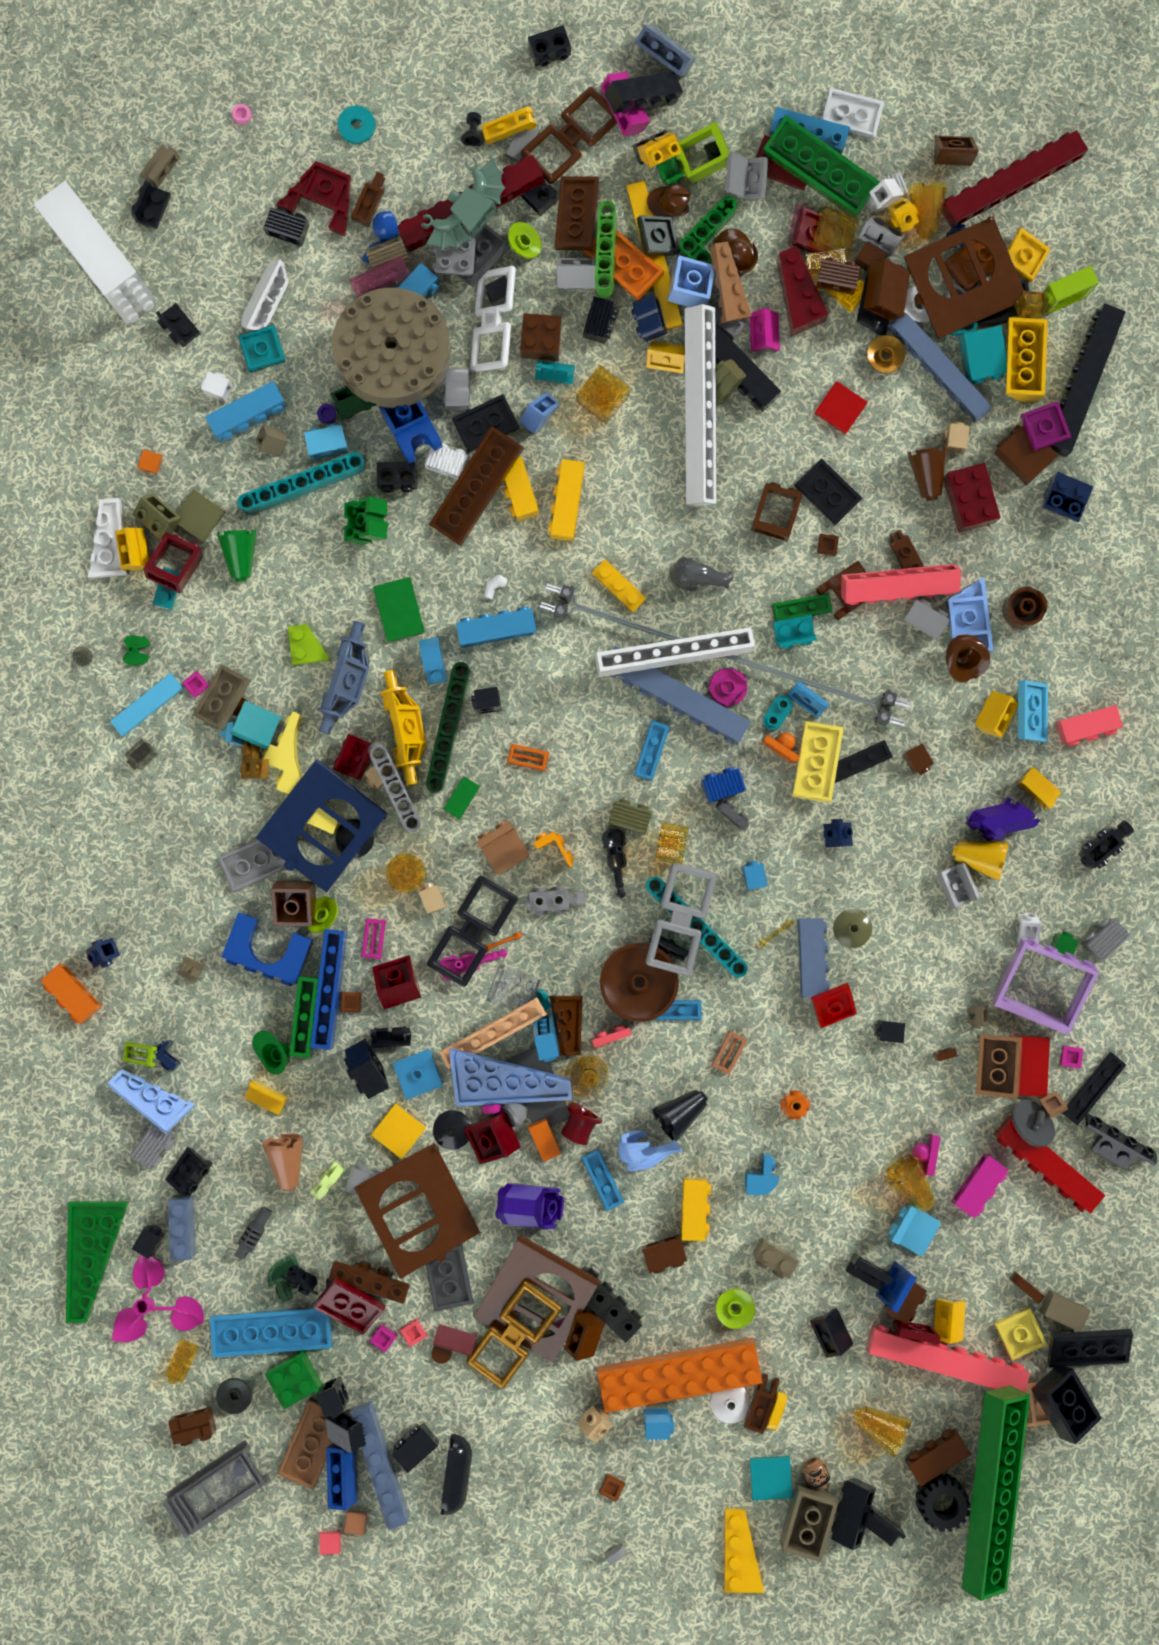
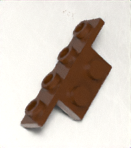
[328,1261,410,1304]

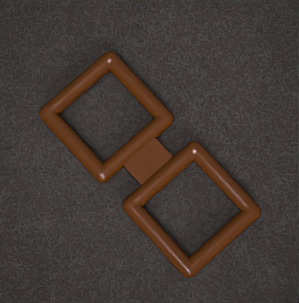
[521,86,617,184]

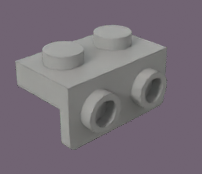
[937,862,980,909]

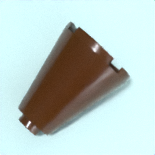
[907,447,947,501]

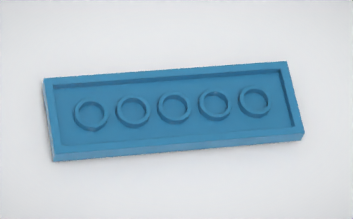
[210,1307,333,1358]

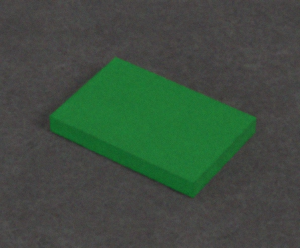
[373,577,425,643]

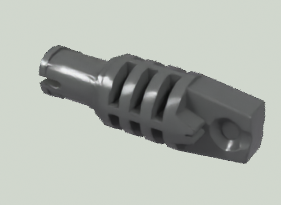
[235,1206,272,1259]

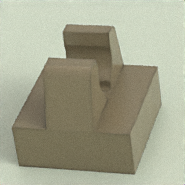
[177,957,205,983]
[967,1005,988,1026]

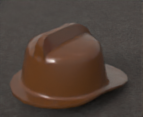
[647,184,690,217]

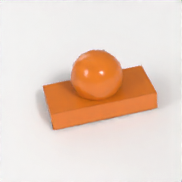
[762,732,800,764]

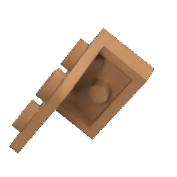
[476,821,529,874]

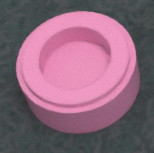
[232,104,252,125]

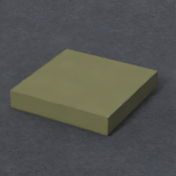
[176,489,226,543]

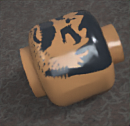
[801,1457,830,1491]

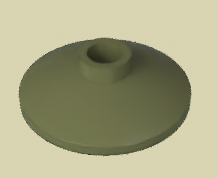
[833,909,872,948]

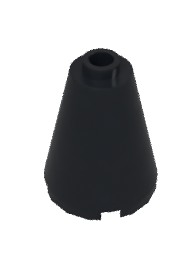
[652,1090,708,1142]

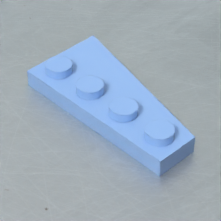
[108,1069,194,1134]

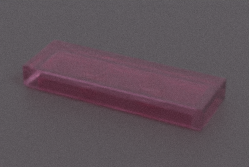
[349,256,410,298]

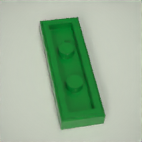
[772,593,833,621]

